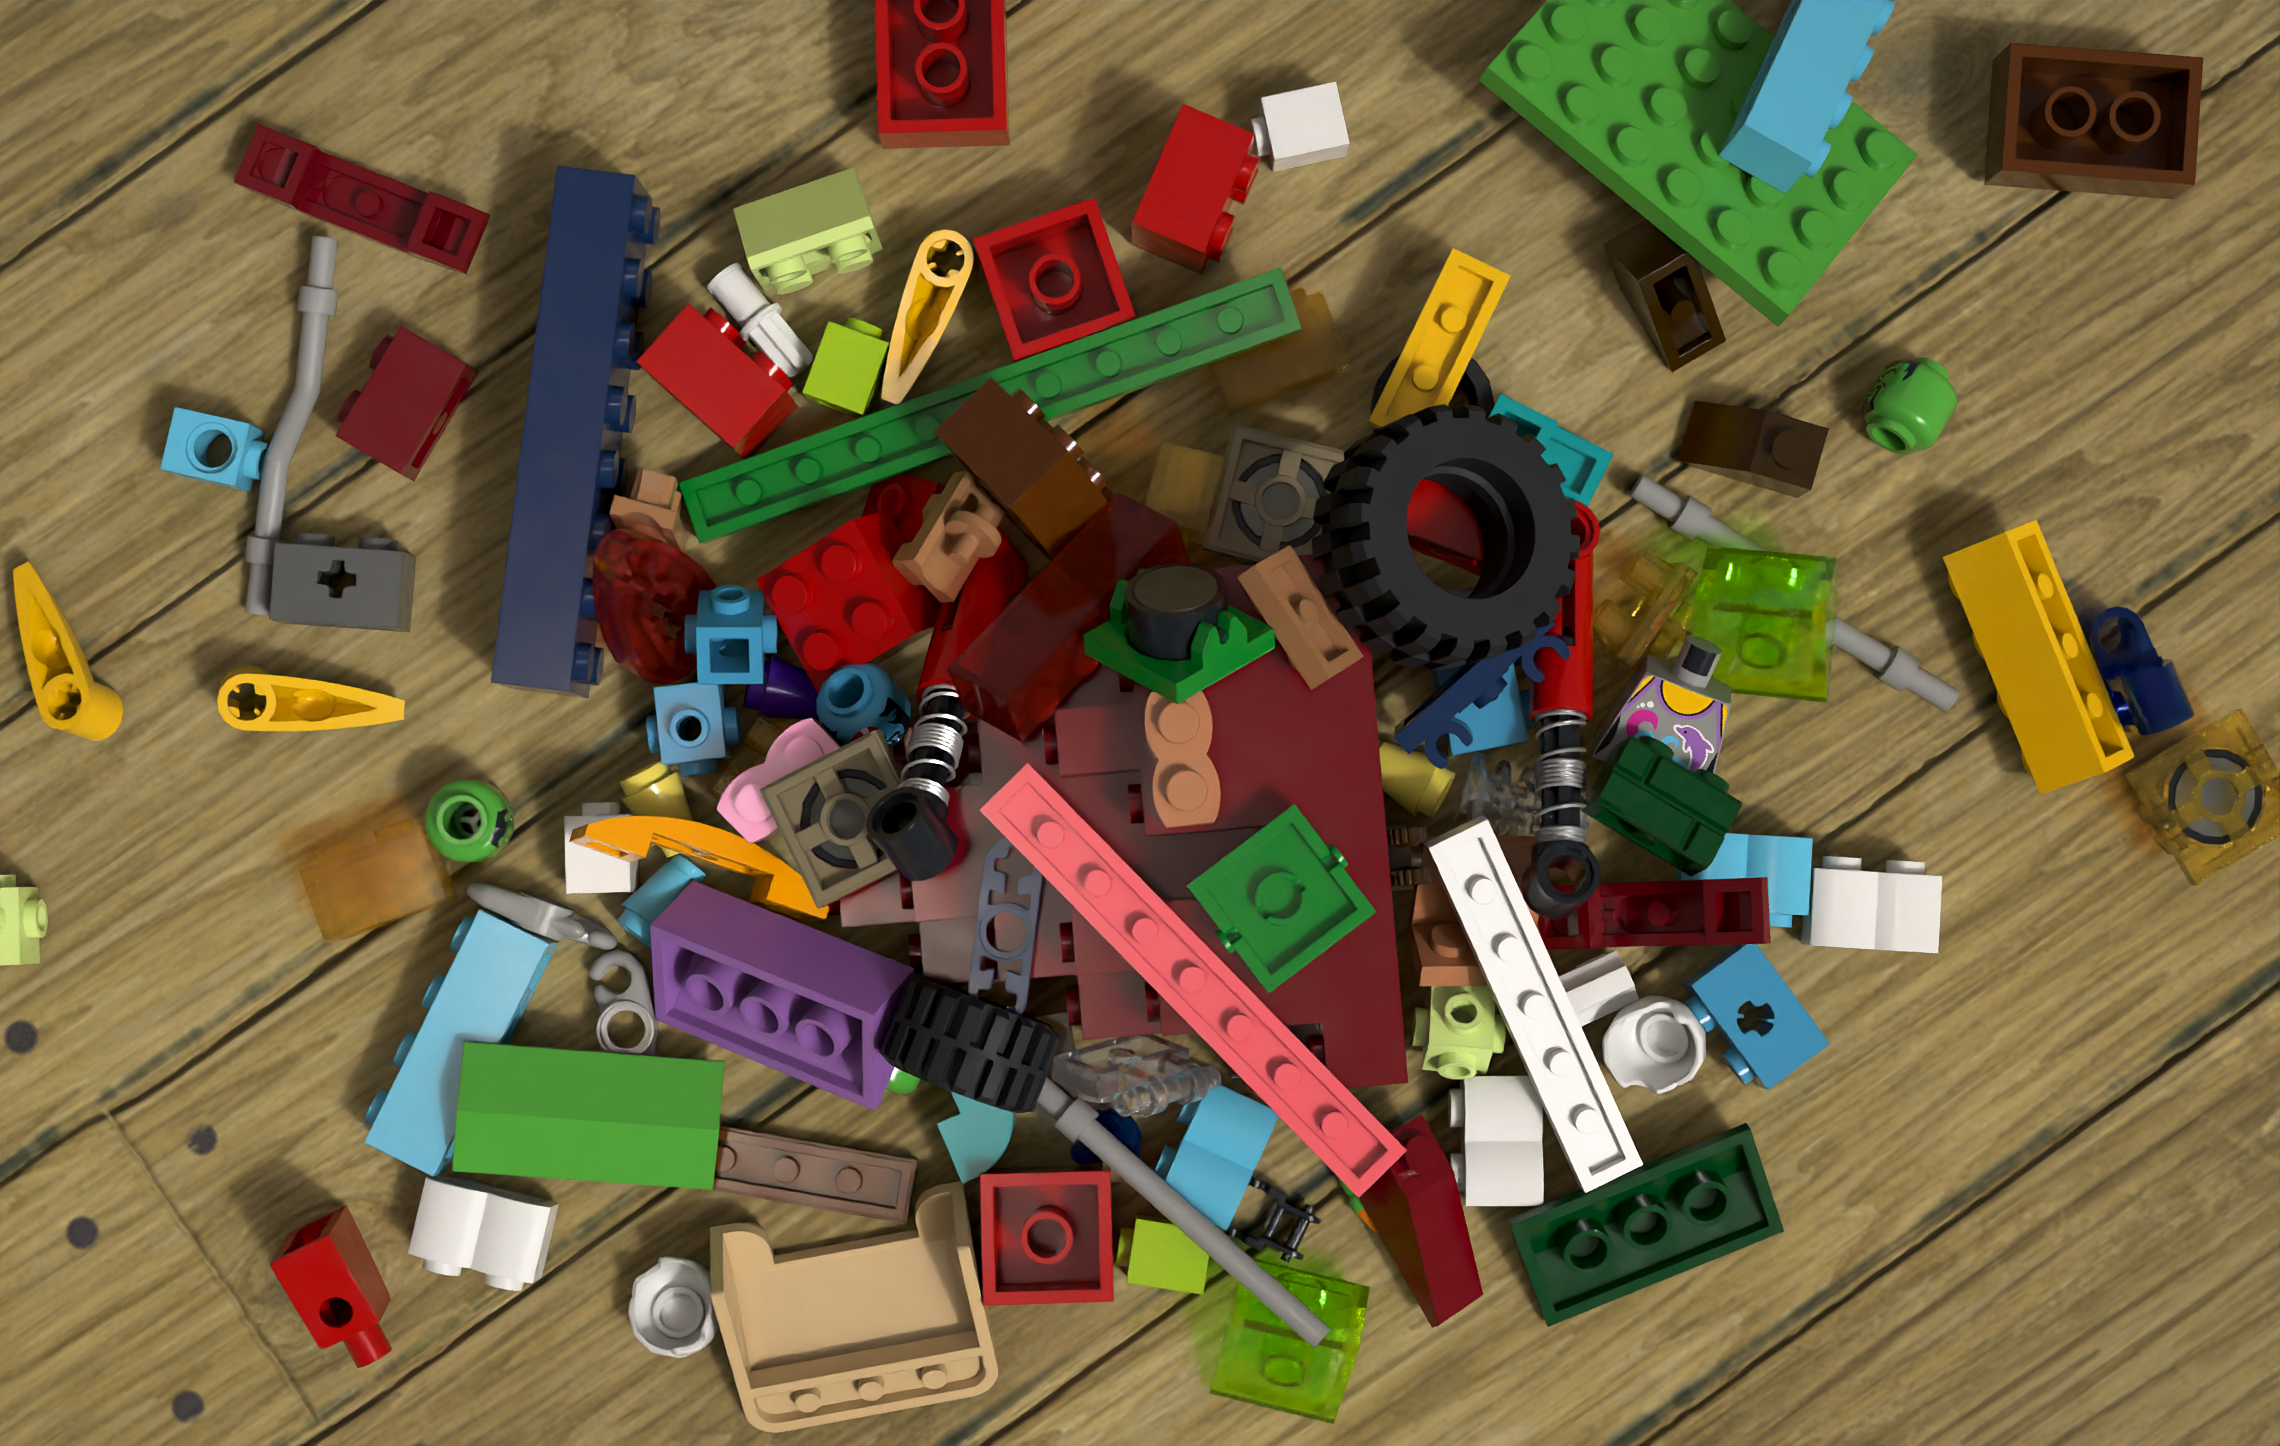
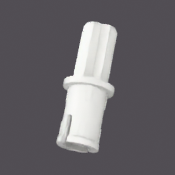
[707,262,814,380]

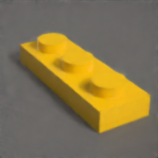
[1368,248,1511,429]

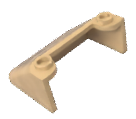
[710,1181,998,1433]

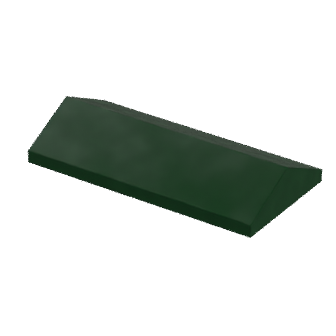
[1507,1123,1784,1327]

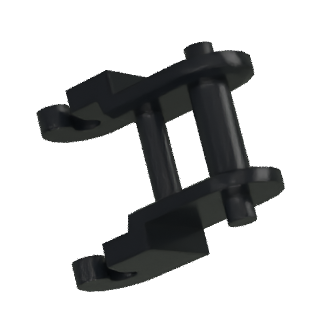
[1224,1176,1322,1263]

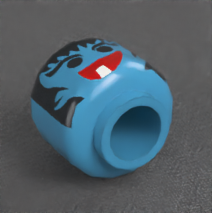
[816,663,911,749]

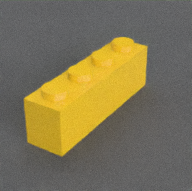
[1942,519,2135,795]

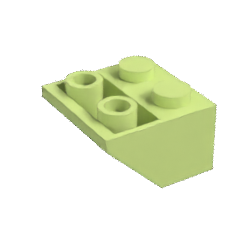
[733,167,883,294]

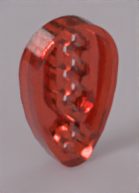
[592,528,717,684]

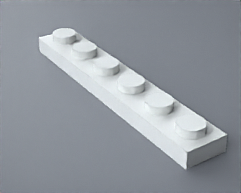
[1423,815,1643,1193]

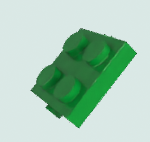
[1187,804,1376,993]

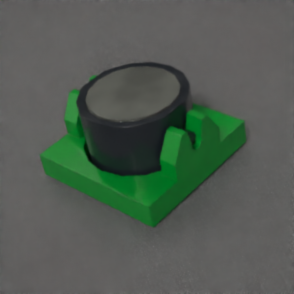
[1083,562,1275,704]

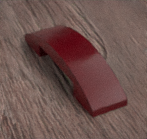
[234,124,490,274]
[1537,877,1771,950]

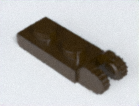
[1386,823,1432,891]

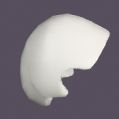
[1602,995,1706,1094]
[628,1256,720,1358]

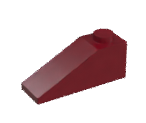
[1359,1114,1483,1328]

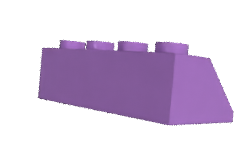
[650,880,914,1110]

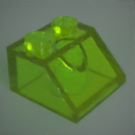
[1694,546,1838,703]
[1209,1258,1370,1424]

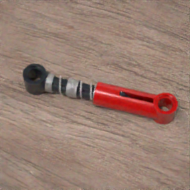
[1521,499,1601,920]
[866,525,1028,881]

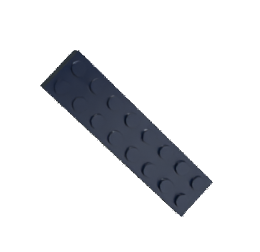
[491,166,660,698]

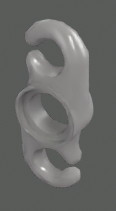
[465,882,617,950]
[589,949,658,1055]

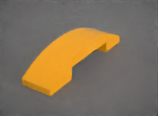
[569,816,829,924]

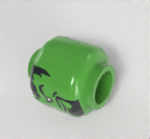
[1861,357,1958,455]
[425,779,515,862]

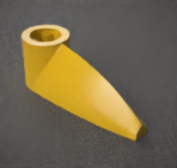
[881,229,979,405]
[13,561,124,741]
[217,665,405,731]

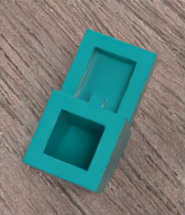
[1489,394,1614,507]
[937,1092,1016,1183]

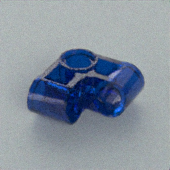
[2078,606,2195,736]

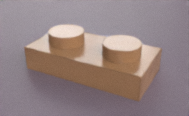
[1237,545,1364,690]

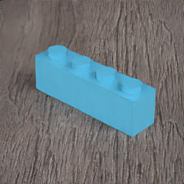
[1718,0,1895,194]
[364,909,559,1177]

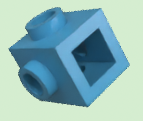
[685,585,777,684]
[646,682,742,777]

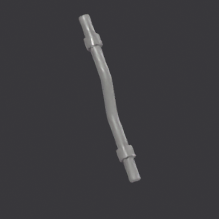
[244,236,339,615]
[1629,475,1959,712]

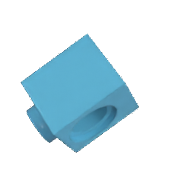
[160,407,269,493]

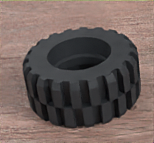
[1311,404,1580,670]

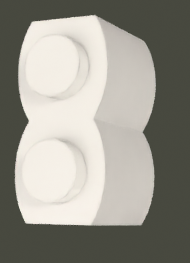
[1801,856,1942,953]
[1448,1075,1544,1206]
[408,1174,559,1291]

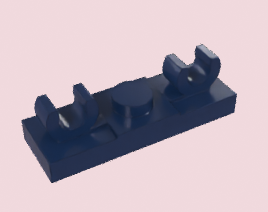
[1393,618,1571,769]

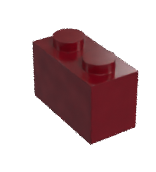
[335,326,478,481]

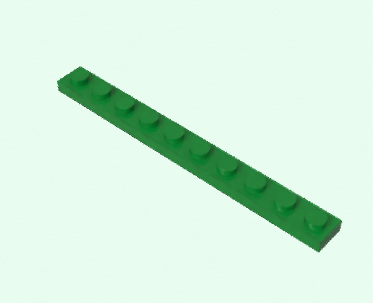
[679,267,1303,544]

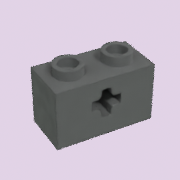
[269,533,416,632]

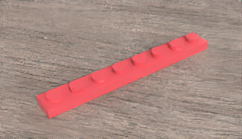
[980,763,1407,1198]

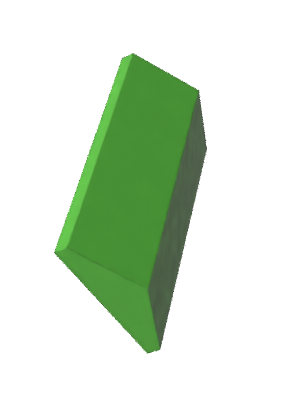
[452,1041,724,1190]

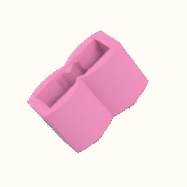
[717,718,842,843]

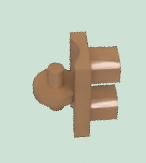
[609,468,688,581]
[892,471,1005,603]

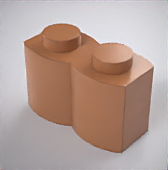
[1145,691,1221,829]

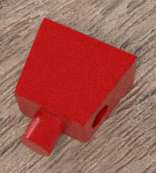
[270,1205,392,1368]

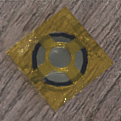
[2125,708,2280,885]

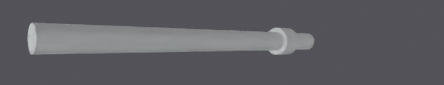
[1037,1077,1331,1348]

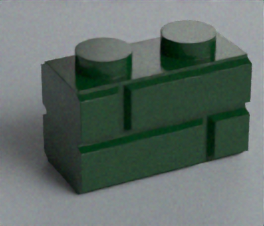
[1581,736,1742,877]

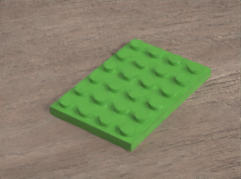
[1479,0,1918,327]

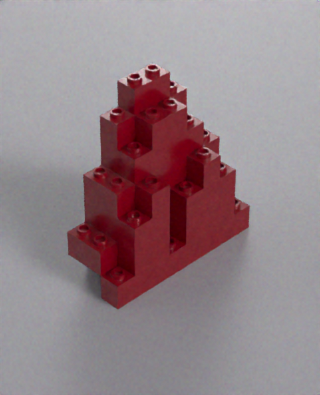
[828,554,1408,1093]

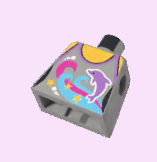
[1592,636,1731,774]

